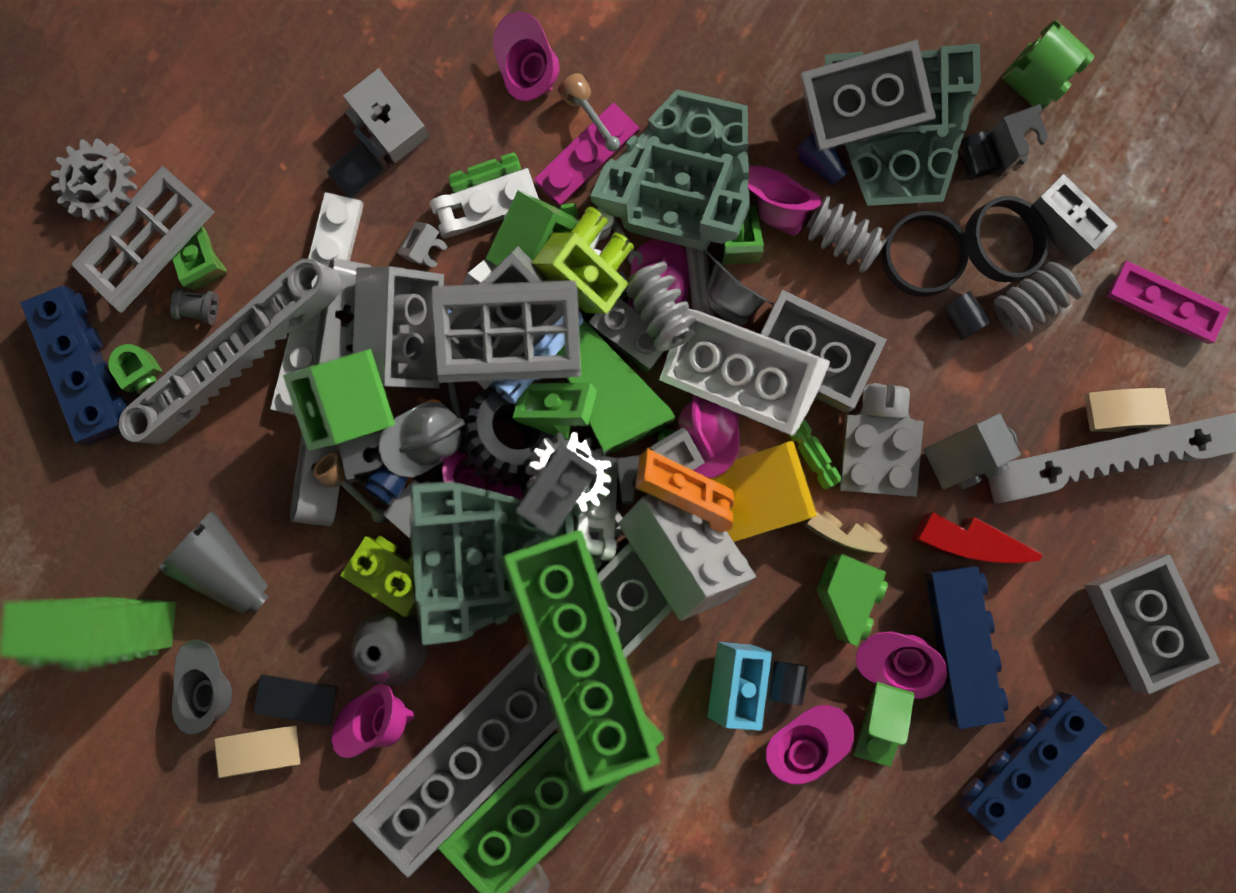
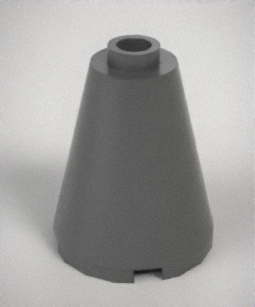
[157,511,269,615]
[351,610,428,687]

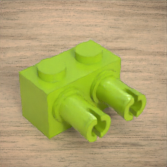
[531,207,634,314]
[340,535,417,617]

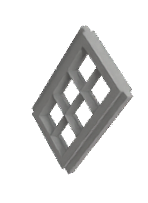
[71,166,215,313]
[432,280,581,382]

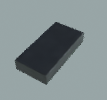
[254,674,338,726]

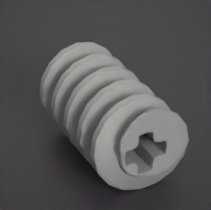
[804,195,889,273]
[626,262,696,352]
[993,262,1083,337]

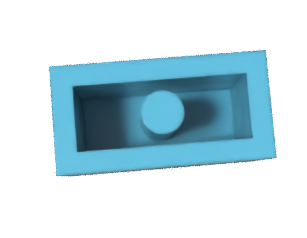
[707,642,772,730]

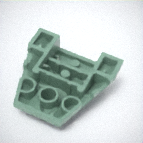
[825,44,981,206]
[590,89,749,250]
[409,482,574,645]

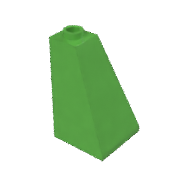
[556,320,675,456]

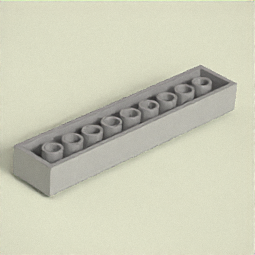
[352,542,673,878]

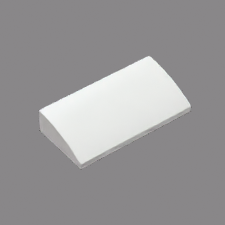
[659,309,830,435]

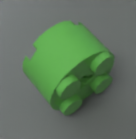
[1002,19,1095,110]

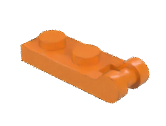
[636,449,734,532]

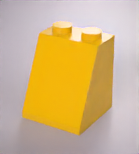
[709,441,817,542]

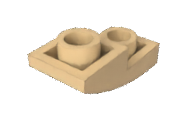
[1084,388,1171,432]
[803,511,887,553]
[214,726,300,778]

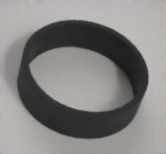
[964,196,1050,283]
[882,211,968,297]

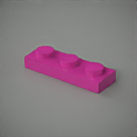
[534,102,640,208]
[1106,260,1229,345]

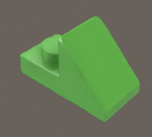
[172,226,228,290]
[513,383,597,439]
[852,681,914,767]

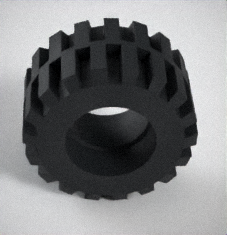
[458,382,554,487]

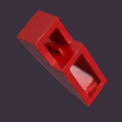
[911,512,1043,563]

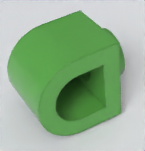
[108,344,163,394]

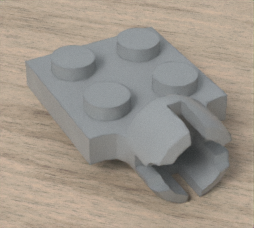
[839,383,924,497]

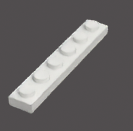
[271,192,364,416]

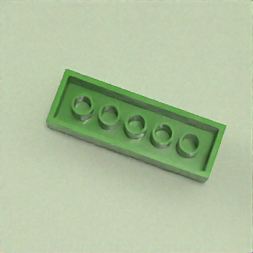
[500,530,661,792]
[0,597,176,669]
[438,713,665,893]

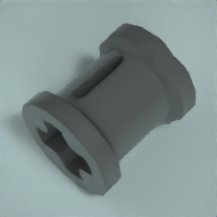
[170,287,219,325]

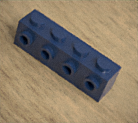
[20,285,127,446]
[924,566,1008,729]
[958,692,1107,842]

